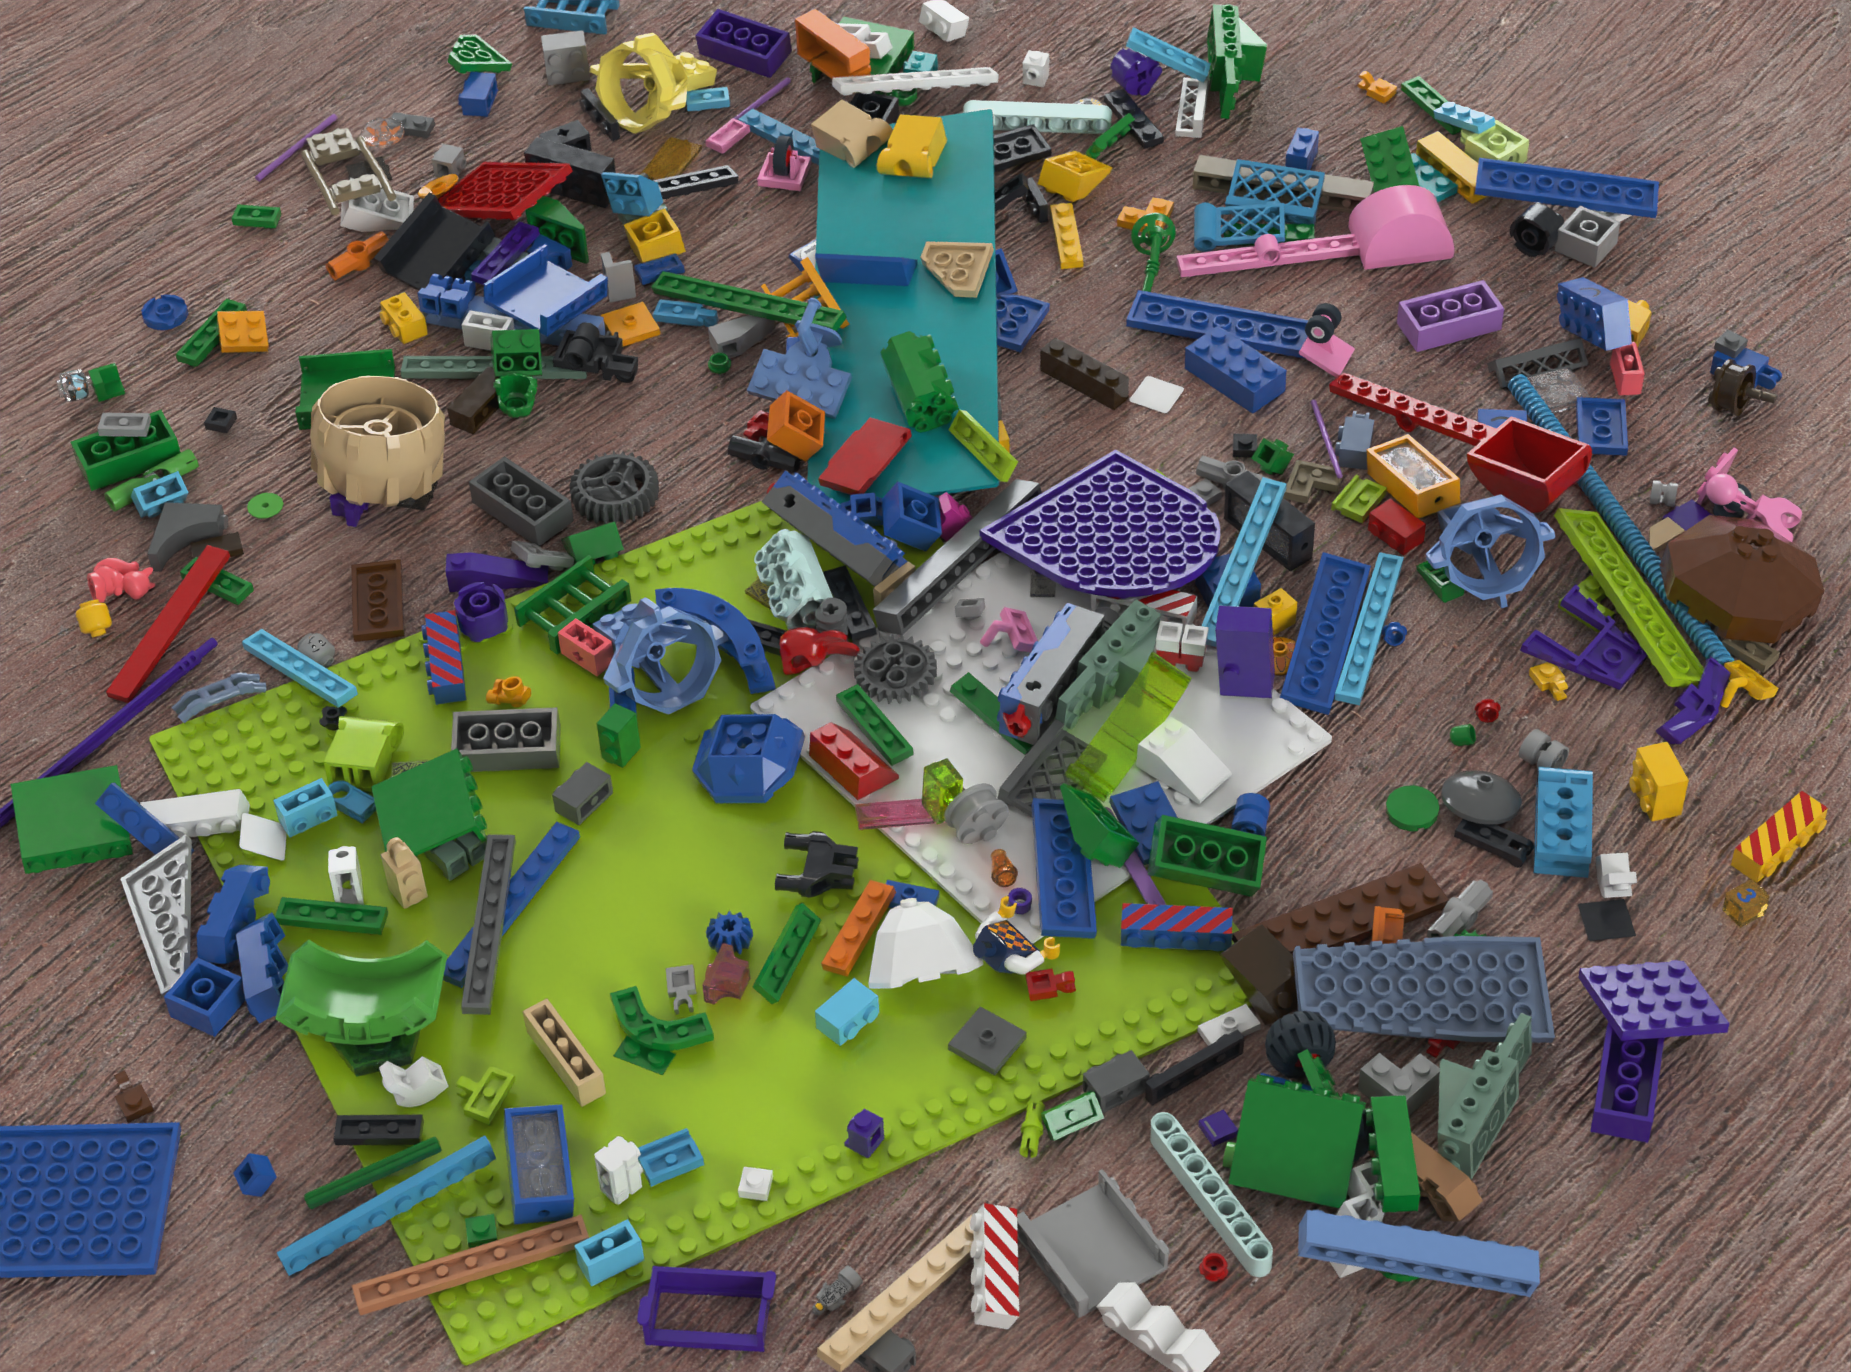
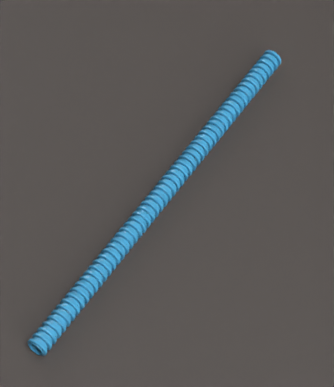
[1508,374,1735,667]

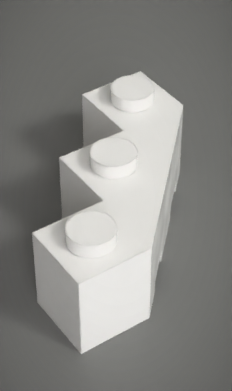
[1330,1161,1384,1278]
[1096,1283,1220,1372]

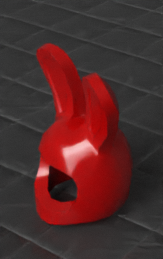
[780,627,860,675]

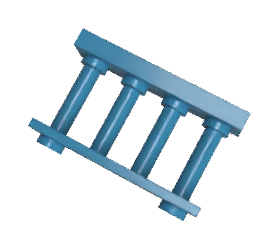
[524,0,620,35]

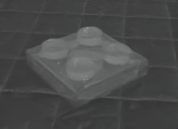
[1527,367,1591,413]

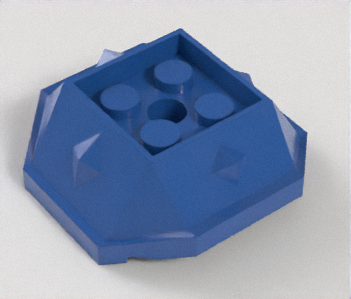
[692,713,805,803]

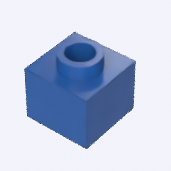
[234,1153,277,1197]

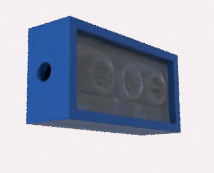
[504,1104,574,1224]

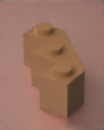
[1368,1132,1483,1222]

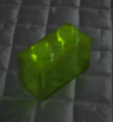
[922,758,963,825]

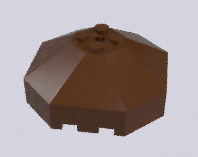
[1660,515,1824,644]

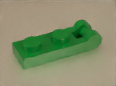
[1086,113,1135,159]

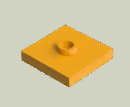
[601,302,661,347]

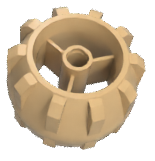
[310,376,445,507]

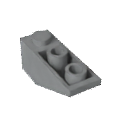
[708,315,776,358]

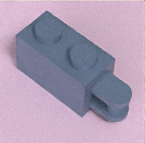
[1335,411,1374,470]

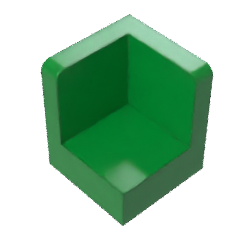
[88,363,125,402]

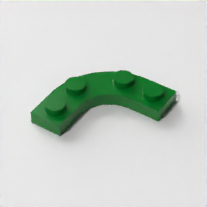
[610,986,714,1051]

